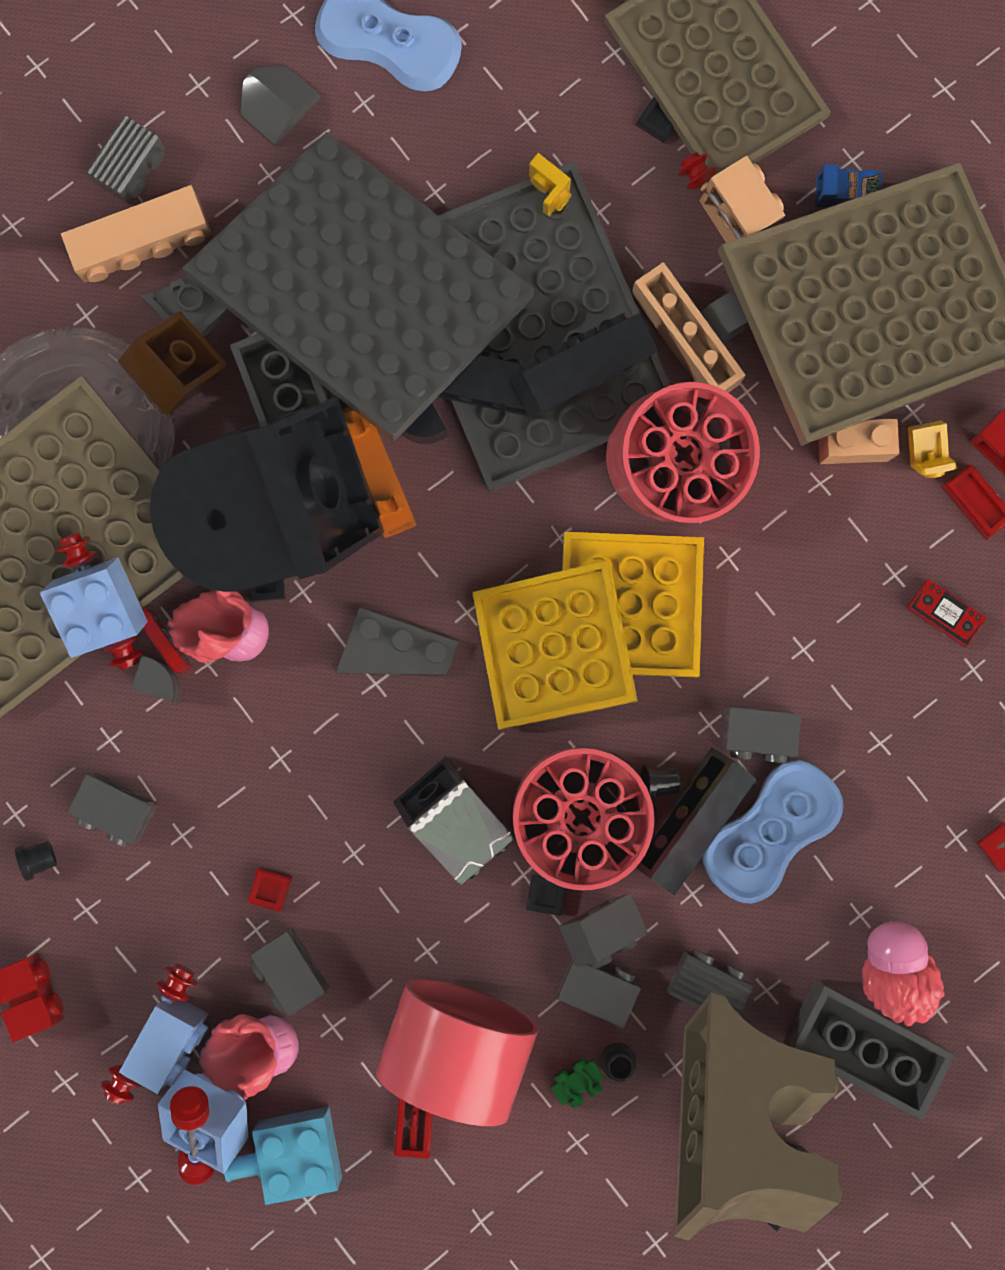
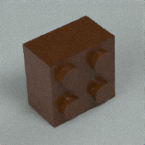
[118,311,228,416]

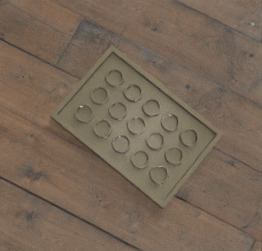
[604,0,831,175]

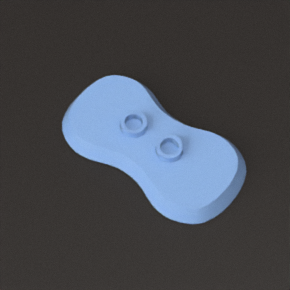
[315,0,462,92]
[702,760,844,903]

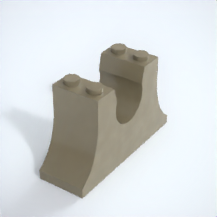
[674,992,842,1240]

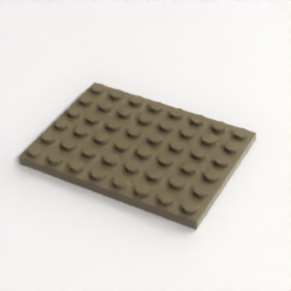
[717,163,1005,446]
[0,375,184,718]

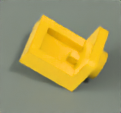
[908,420,956,478]

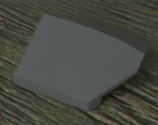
[240,65,321,147]

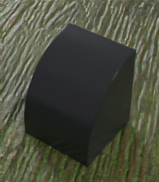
[402,403,448,444]

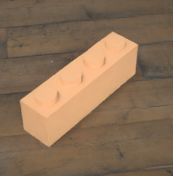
[61,185,213,282]
[631,262,746,393]

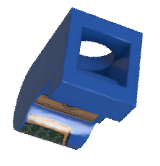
[815,164,883,207]

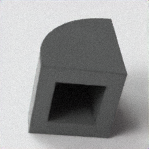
[700,291,748,343]
[131,656,181,703]

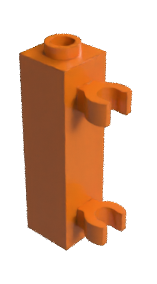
[342,407,417,539]

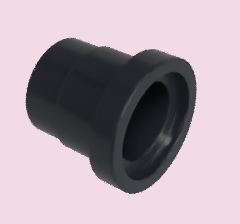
[641,764,680,800]
[15,841,57,881]
[600,1043,636,1082]

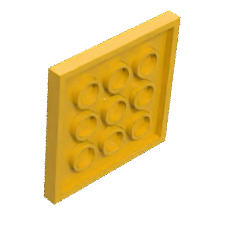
[562,532,704,678]
[472,560,638,730]

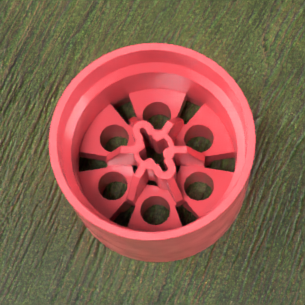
[606,382,760,523]
[512,748,654,890]
[375,978,539,1126]

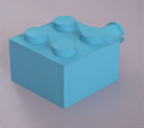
[224,1106,342,1205]

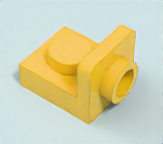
[529,153,571,217]

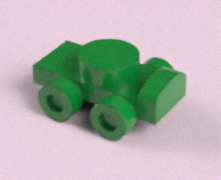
[551,1058,604,1109]

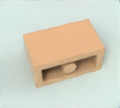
[818,419,899,464]

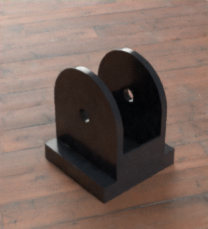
[150,397,384,592]

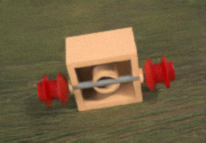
[678,152,785,243]

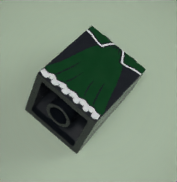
[393,756,515,885]

